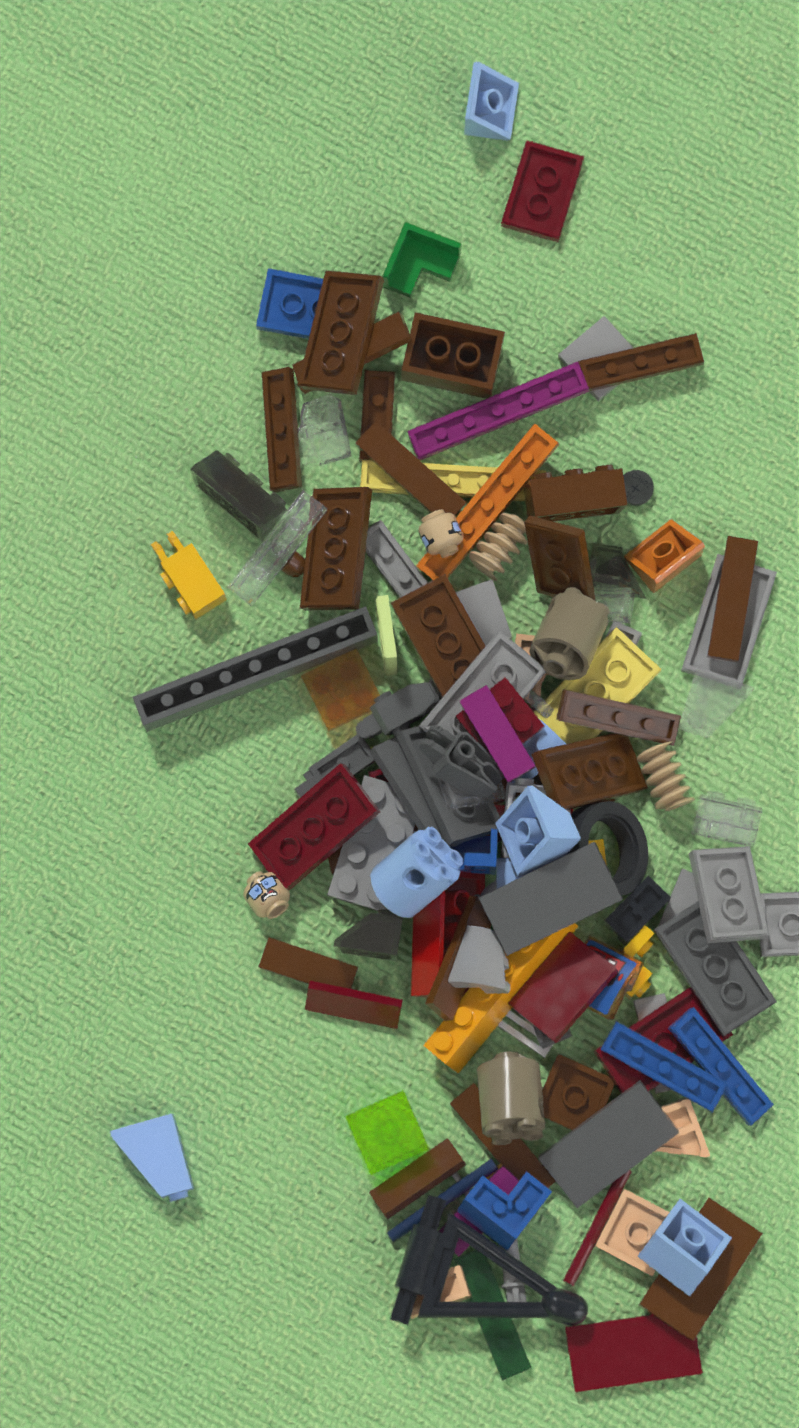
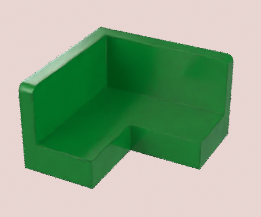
[382,222,462,298]

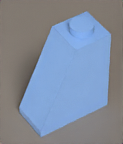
[110,1113,194,1202]

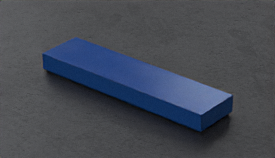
[668,1007,774,1126]
[600,1021,728,1113]

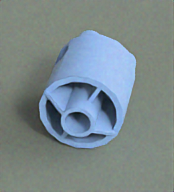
[370,827,463,918]

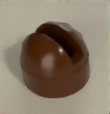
[280,550,305,578]

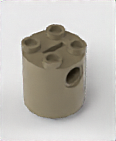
[529,587,610,680]
[477,1051,545,1145]

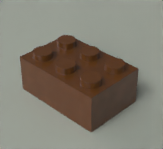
[401,312,505,399]
[524,464,628,522]

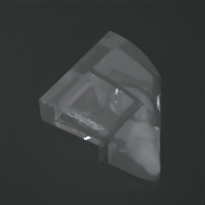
[298,394,351,469]

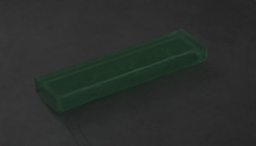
[453,1250,532,1380]

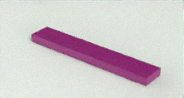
[407,361,590,461]

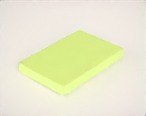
[376,595,397,676]

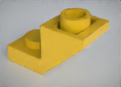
[622,925,654,1000]

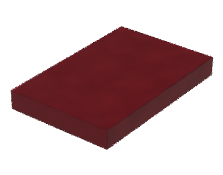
[501,140,584,243]
[508,931,618,1044]

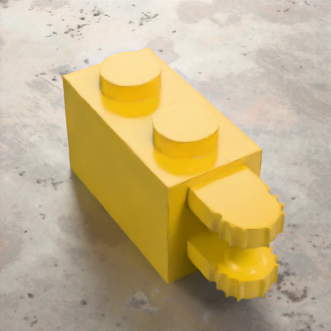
[150,531,227,620]

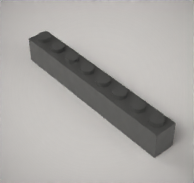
[132,606,378,732]

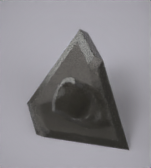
[590,543,646,599]

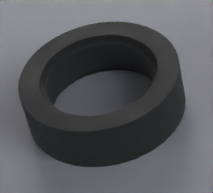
[567,801,648,896]

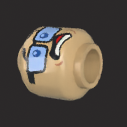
[418,510,464,558]
[243,871,290,919]

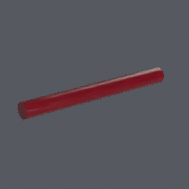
[563,1170,632,1286]

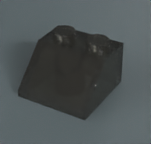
[334,909,403,961]

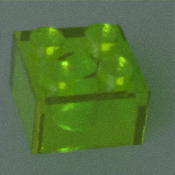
[345,1090,430,1177]

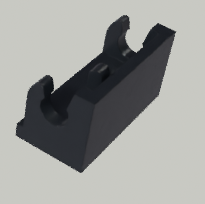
[604,875,671,946]

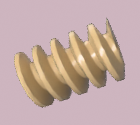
[469,513,528,581]
[637,742,695,811]

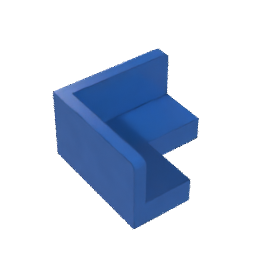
[452,829,498,875]
[457,1172,552,1251]

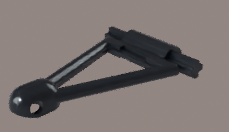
[390,1195,589,1325]

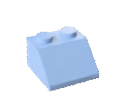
[495,786,581,875]
[638,1199,731,1296]

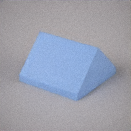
[464,61,519,141]

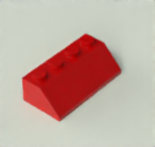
[411,871,485,998]

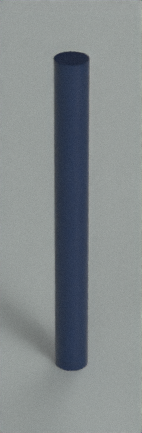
[387,1158,499,1242]

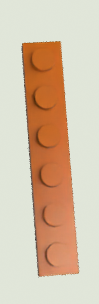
[416,424,559,580]

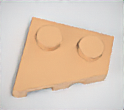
[654,1098,710,1157]

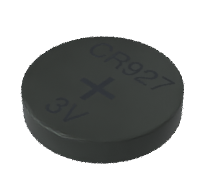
[623,470,654,506]

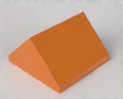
[624,519,705,594]

